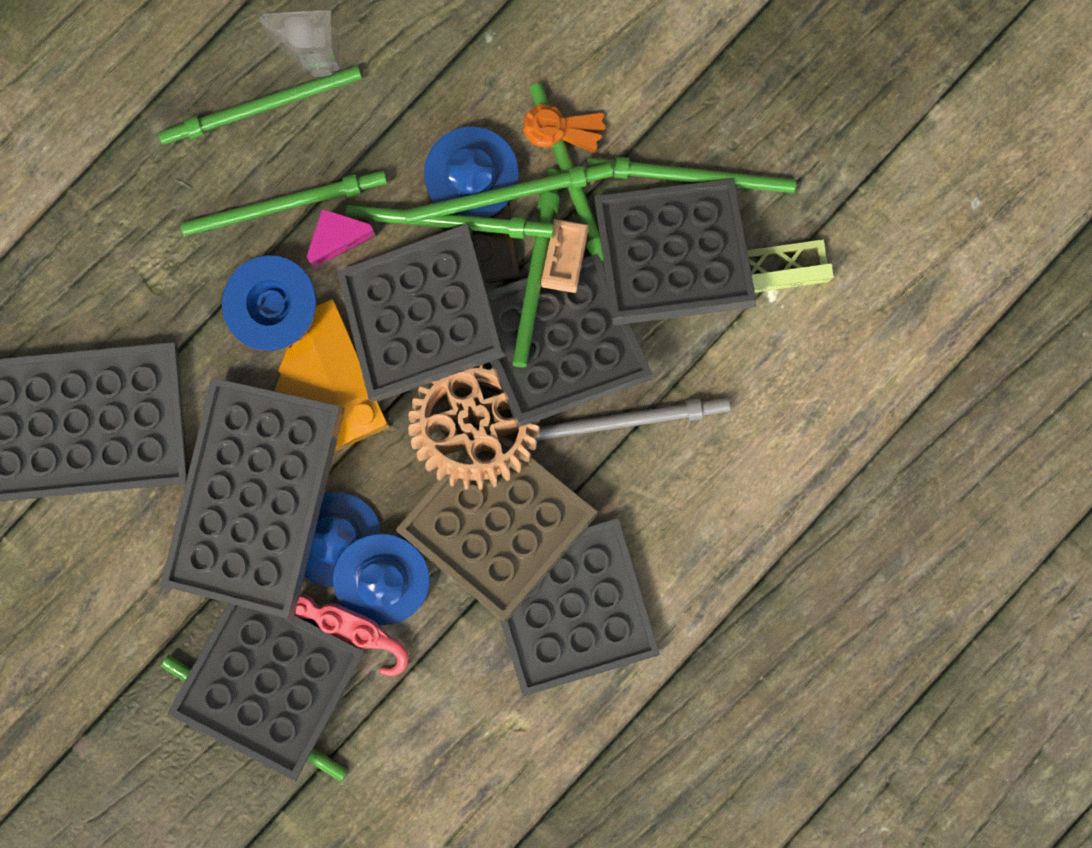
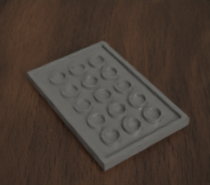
[0,342,188,502]
[160,378,345,619]

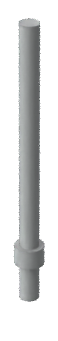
[533,398,730,441]

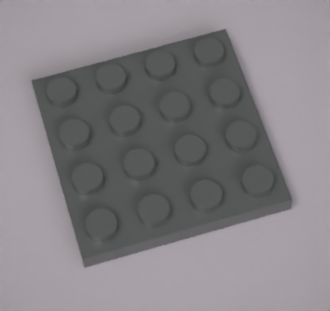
[594,178,756,326]
[337,224,506,402]
[489,254,652,428]
[500,518,660,696]
[167,603,364,782]

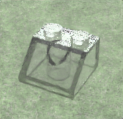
[259,10,340,76]

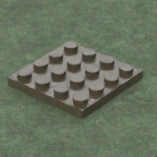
[396,424,598,623]

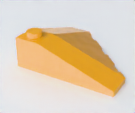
[274,299,390,452]

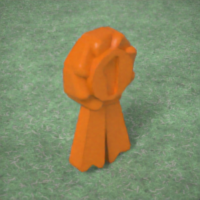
[523,104,606,153]

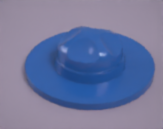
[424,127,519,218]
[222,255,317,351]
[304,492,382,587]
[333,533,429,625]

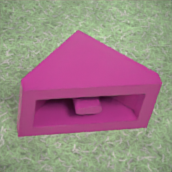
[307,209,376,268]

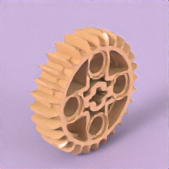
[408,364,540,490]

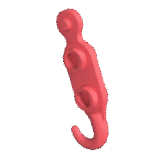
[295,594,409,676]

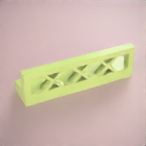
[747,240,834,293]

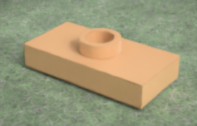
[541,219,589,293]

